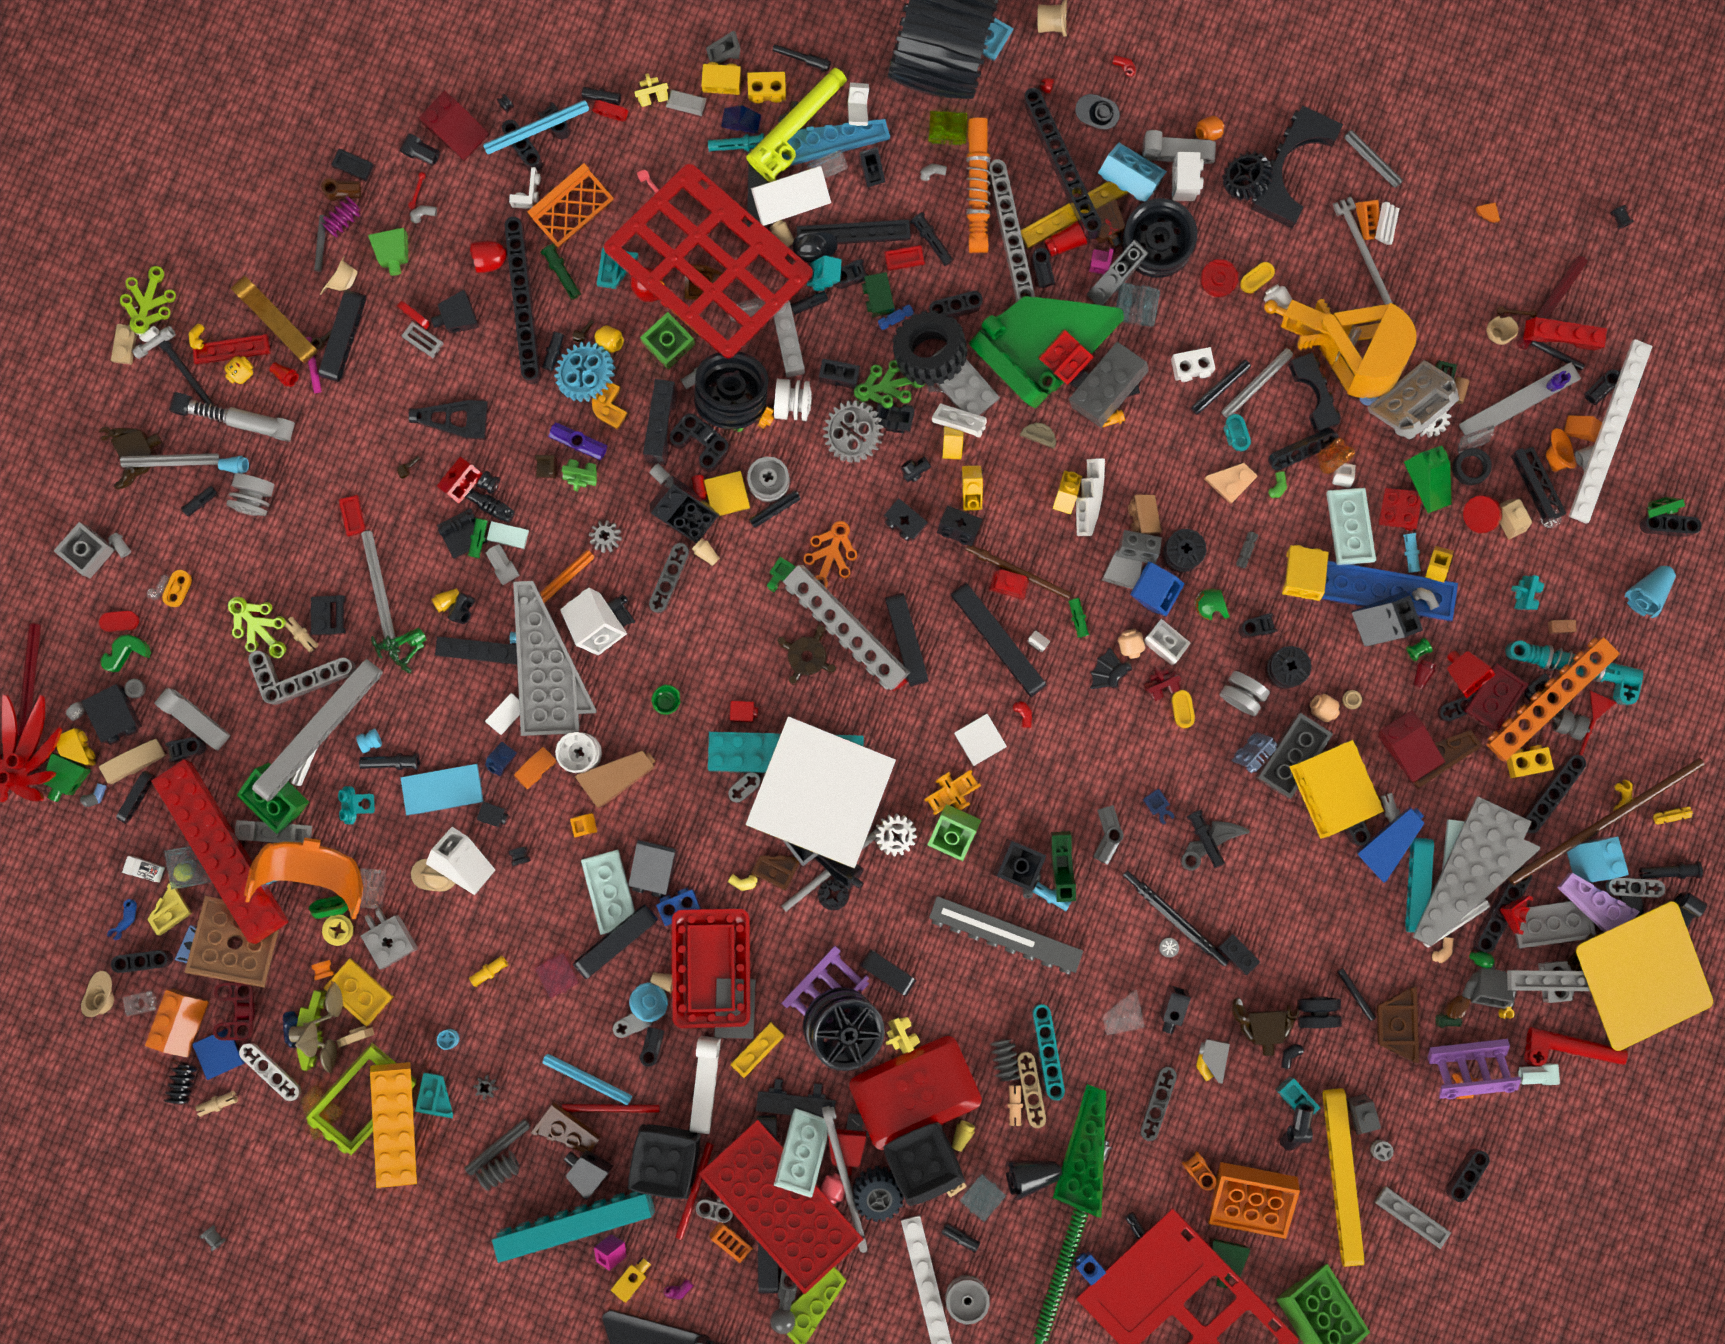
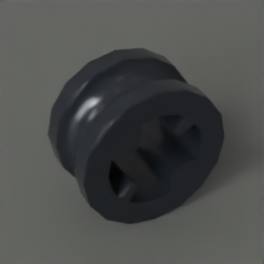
[496,94,514,113]

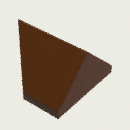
[685,264,723,300]

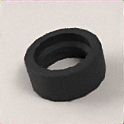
[1452,448,1492,486]

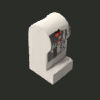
[122,856,165,882]

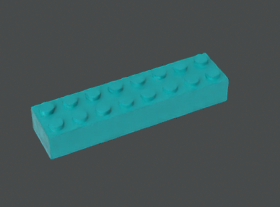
[708,732,864,773]
[492,1190,655,1263]

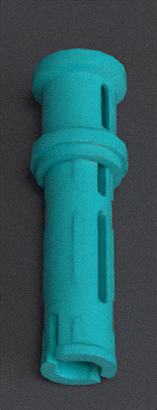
[708,133,765,152]

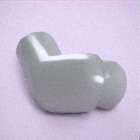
[920,163,947,181]
[410,205,437,223]
[1412,587,1439,610]

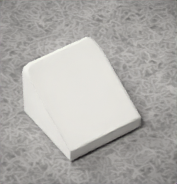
[1332,461,1356,488]
[1027,631,1050,652]

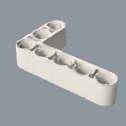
[690,1036,721,1134]

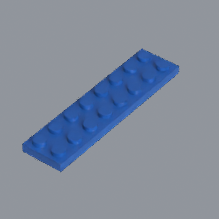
[1321,561,1458,621]

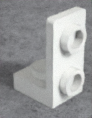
[848,83,869,126]
[509,167,541,209]

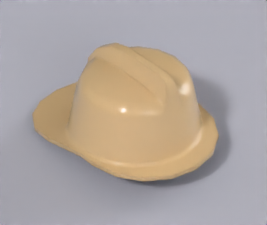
[320,256,357,295]
[411,859,455,892]
[81,971,114,1017]

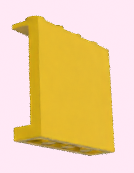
[1290,740,1384,839]

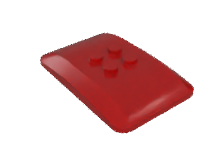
[671,909,750,1028]
[849,1036,982,1150]

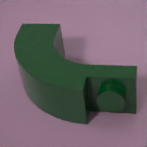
[1051,831,1076,902]

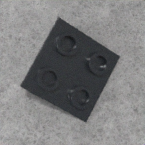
[437,508,488,559]

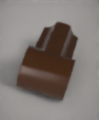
[321,178,361,201]

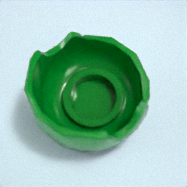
[651,684,681,715]

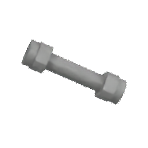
[132,326,176,359]

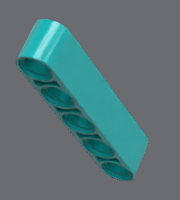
[1405,837,1434,933]
[1032,1004,1065,1100]

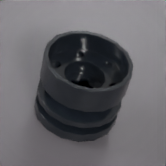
[1162,529,1207,573]
[1265,646,1312,689]

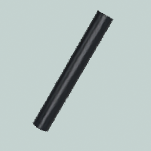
[1530,341,1585,371]
[1337,968,1376,1021]

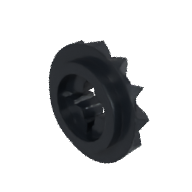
[818,879,849,911]

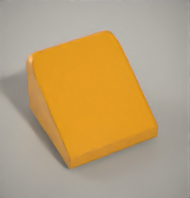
[570,814,597,838]

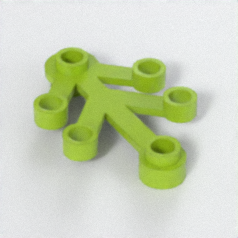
[120,266,176,334]
[228,597,286,658]

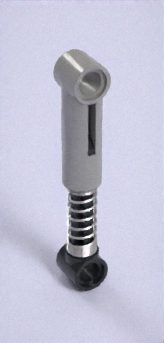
[169,392,295,442]

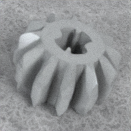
[589,520,622,553]

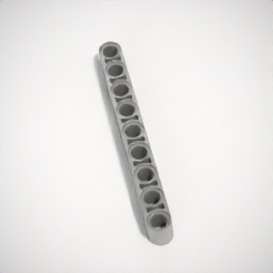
[988,159,1035,302]
[252,659,383,802]

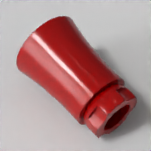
[1044,220,1087,257]

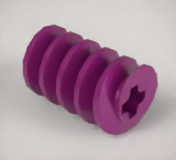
[321,196,361,238]

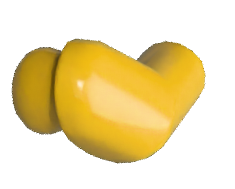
[189,324,204,349]
[1196,1054,1214,1081]

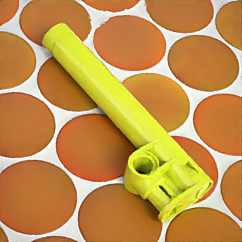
[746,68,847,182]

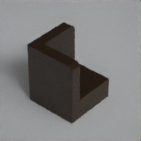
[535,455,557,479]

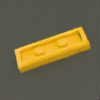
[730,1022,785,1078]

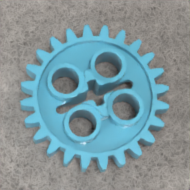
[554,342,615,402]

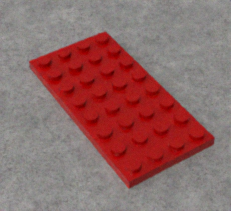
[699,1119,864,1294]

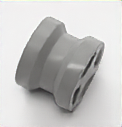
[1370,1140,1393,1161]

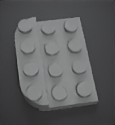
[1368,360,1459,439]

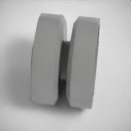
[747,457,790,503]
[1219,671,1270,716]
[945,1275,990,1324]

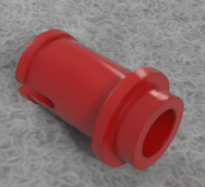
[691,475,707,500]

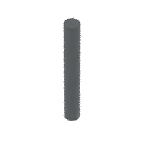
[314,215,327,272]

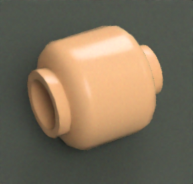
[1118,629,1145,659]
[1310,694,1340,722]

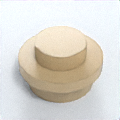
[1342,690,1362,709]

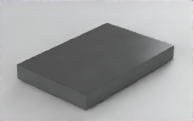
[714,978,756,1039]

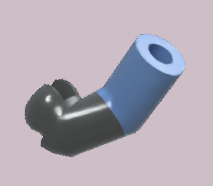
[80,783,107,807]

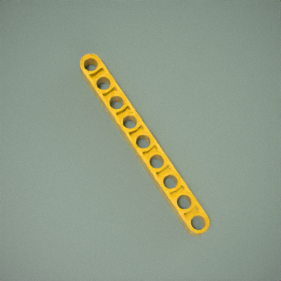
[1323,1088,1364,1267]

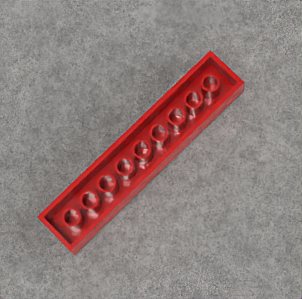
[151,759,289,944]

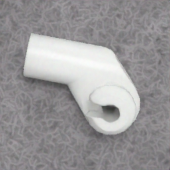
[136,326,159,342]

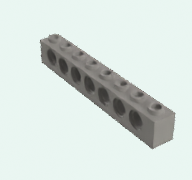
[783,565,910,690]

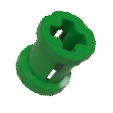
[1406,638,1432,662]

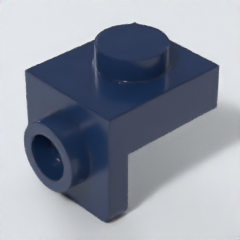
[485,742,517,776]

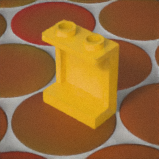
[1282,545,1329,601]

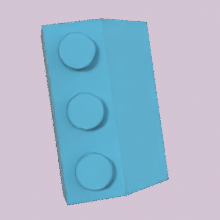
[1098,142,1167,202]

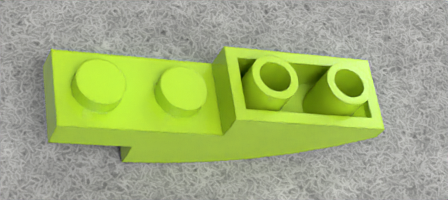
[297,990,326,1071]

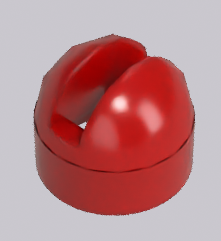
[1039,78,1054,94]

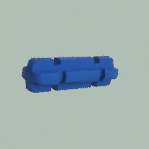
[878,305,914,330]

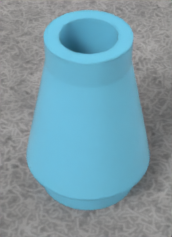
[218,456,249,474]

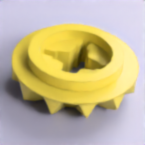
[322,915,354,946]

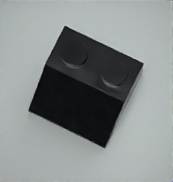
[992,839,1047,891]

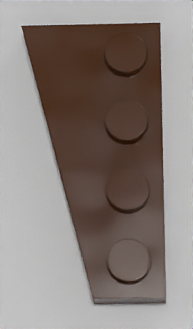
[1414,730,1482,789]

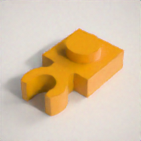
[757,406,774,429]

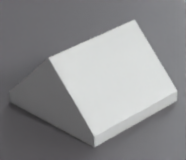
[1144,619,1191,666]

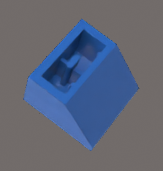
[1130,561,1184,617]

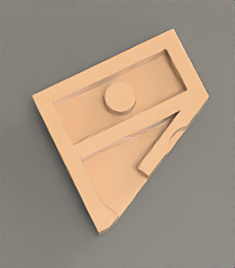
[1204,463,1257,504]

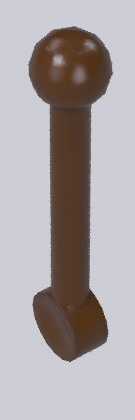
[1496,306,1537,318]

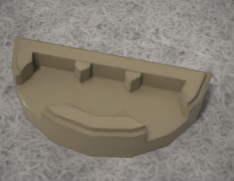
[1019,423,1056,449]

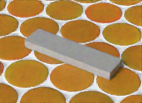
[1374,1186,1451,1249]

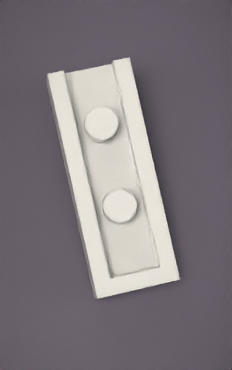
[932,403,987,437]

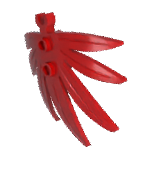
[0,695,62,802]

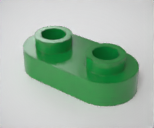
[309,896,348,919]

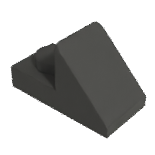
[706,31,741,64]

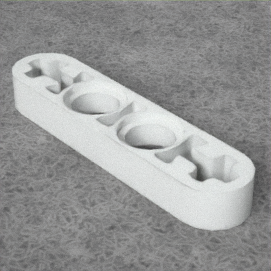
[239,1043,301,1101]

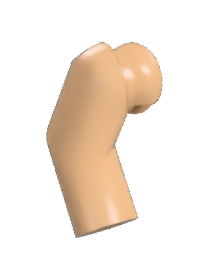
[1432,937,1454,963]

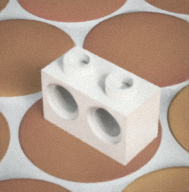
[1171,347,1215,382]

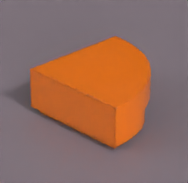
[1475,203,1500,223]

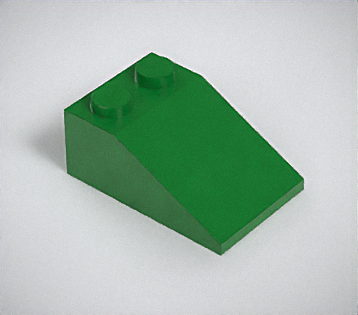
[1404,446,1452,513]

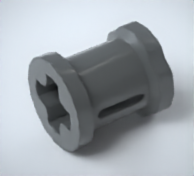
[200,1225,226,1252]

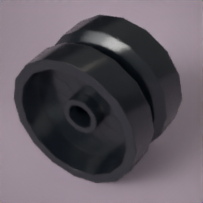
[1297,996,1342,1028]

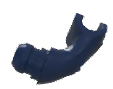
[283,1011,298,1048]

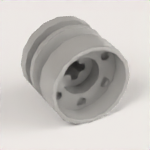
[226,473,275,516]

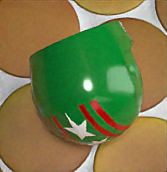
[1195,588,1230,620]

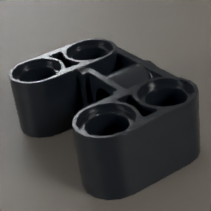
[670,413,729,472]

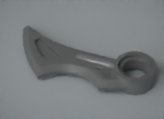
[1180,821,1250,871]

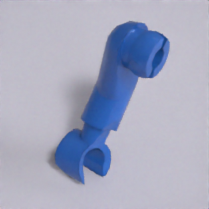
[107,899,137,940]

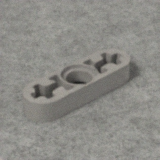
[1606,878,1665,898]

